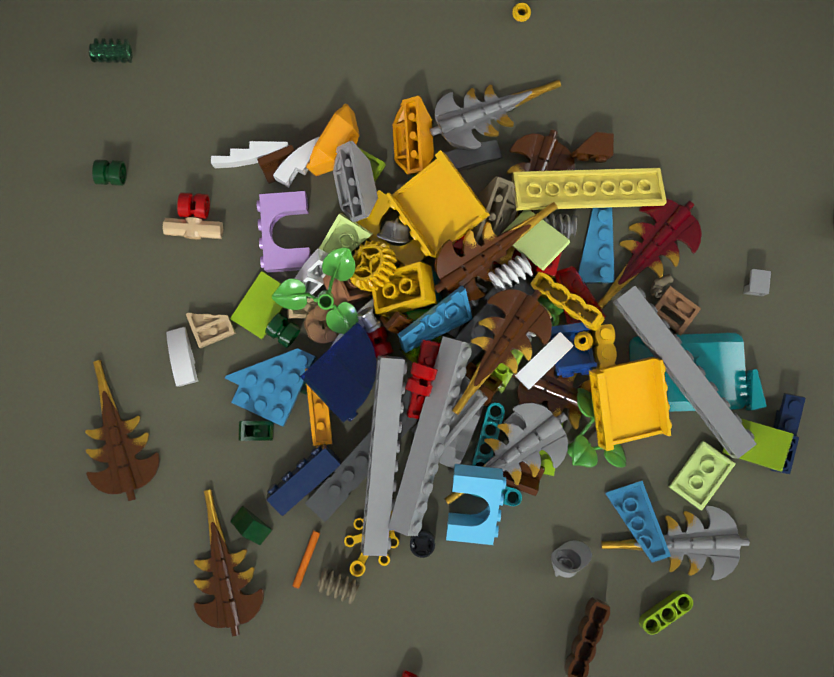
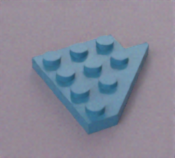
[225,348,316,426]

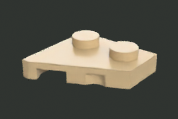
[186,313,236,348]

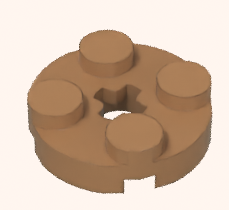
[304,306,340,344]

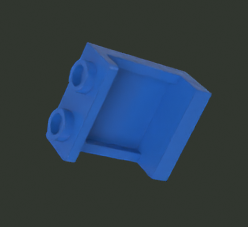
[550,322,597,378]

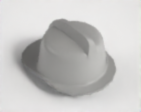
[377,218,410,243]
[551,540,592,578]

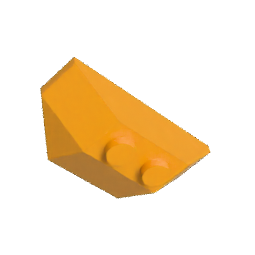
[392,96,434,175]
[306,103,360,176]

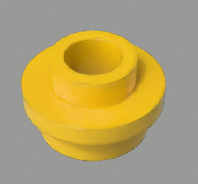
[512,3,531,22]
[574,331,594,351]

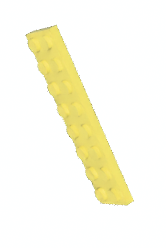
[512,168,667,210]

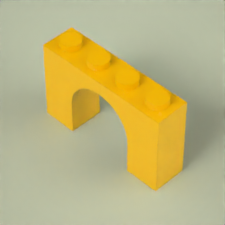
[356,190,426,267]

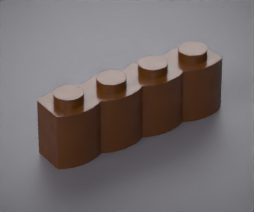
[564,597,610,677]

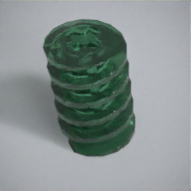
[89,38,133,63]

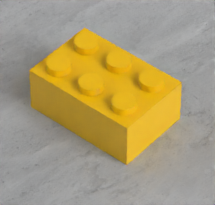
[372,262,437,317]

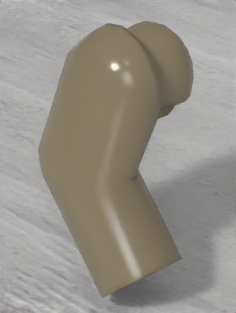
[650,274,673,298]

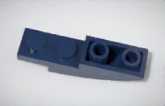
[770,393,806,474]

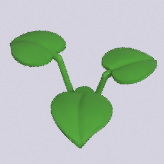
[272,247,358,337]
[567,388,626,467]

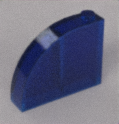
[300,322,377,423]

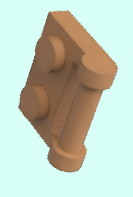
[654,286,701,336]

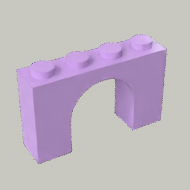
[257,191,311,273]

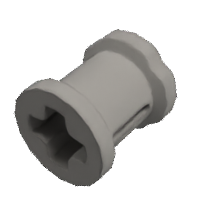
[357,307,381,333]

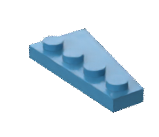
[578,207,614,283]
[398,286,473,353]
[605,481,671,563]

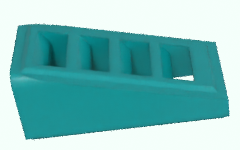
[746,369,767,410]

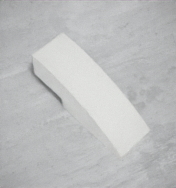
[273,137,320,188]
[295,249,329,298]
[166,327,198,387]
[515,332,574,390]

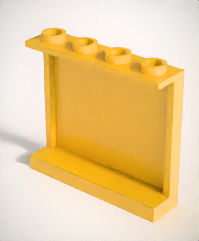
[386,150,490,258]
[589,357,672,451]

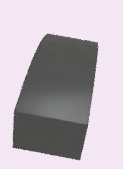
[445,140,503,171]

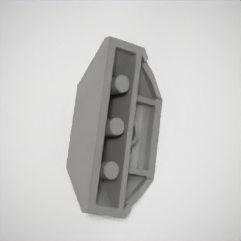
[333,141,378,222]
[439,405,484,469]

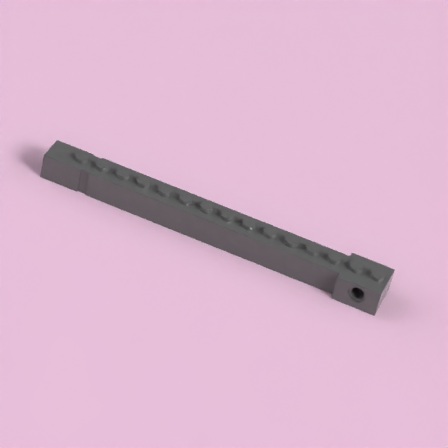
[305,277,535,522]

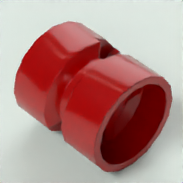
[177,192,210,219]
[362,327,394,360]
[405,362,438,397]

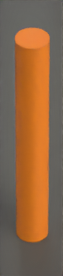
[292,530,320,588]

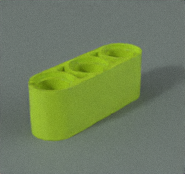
[639,591,693,635]

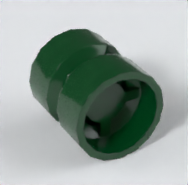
[92,159,127,186]
[265,313,301,348]

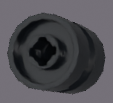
[410,529,435,558]

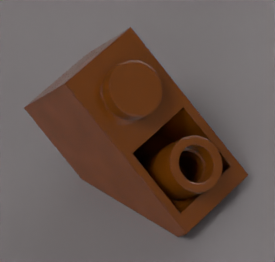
[571,132,614,163]

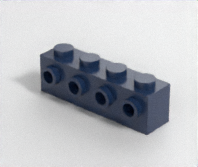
[266,443,341,516]

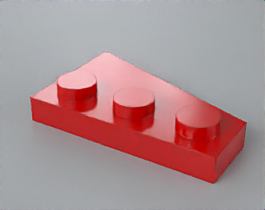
[555,266,606,324]

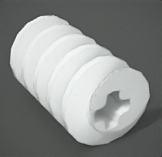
[488,254,533,290]

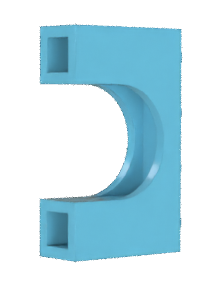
[446,464,506,545]

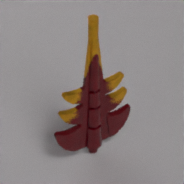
[598,199,702,309]

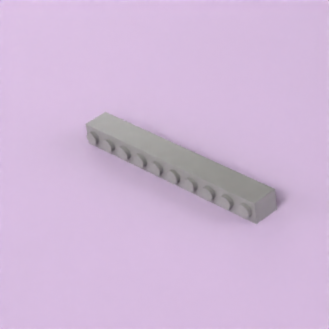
[613,286,757,459]
[388,336,472,536]
[361,356,407,556]

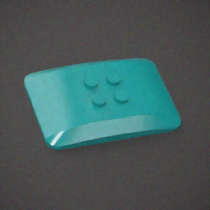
[629,333,747,412]

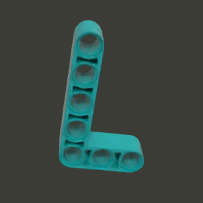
[471,403,522,506]

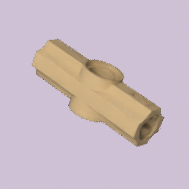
[163,217,223,240]

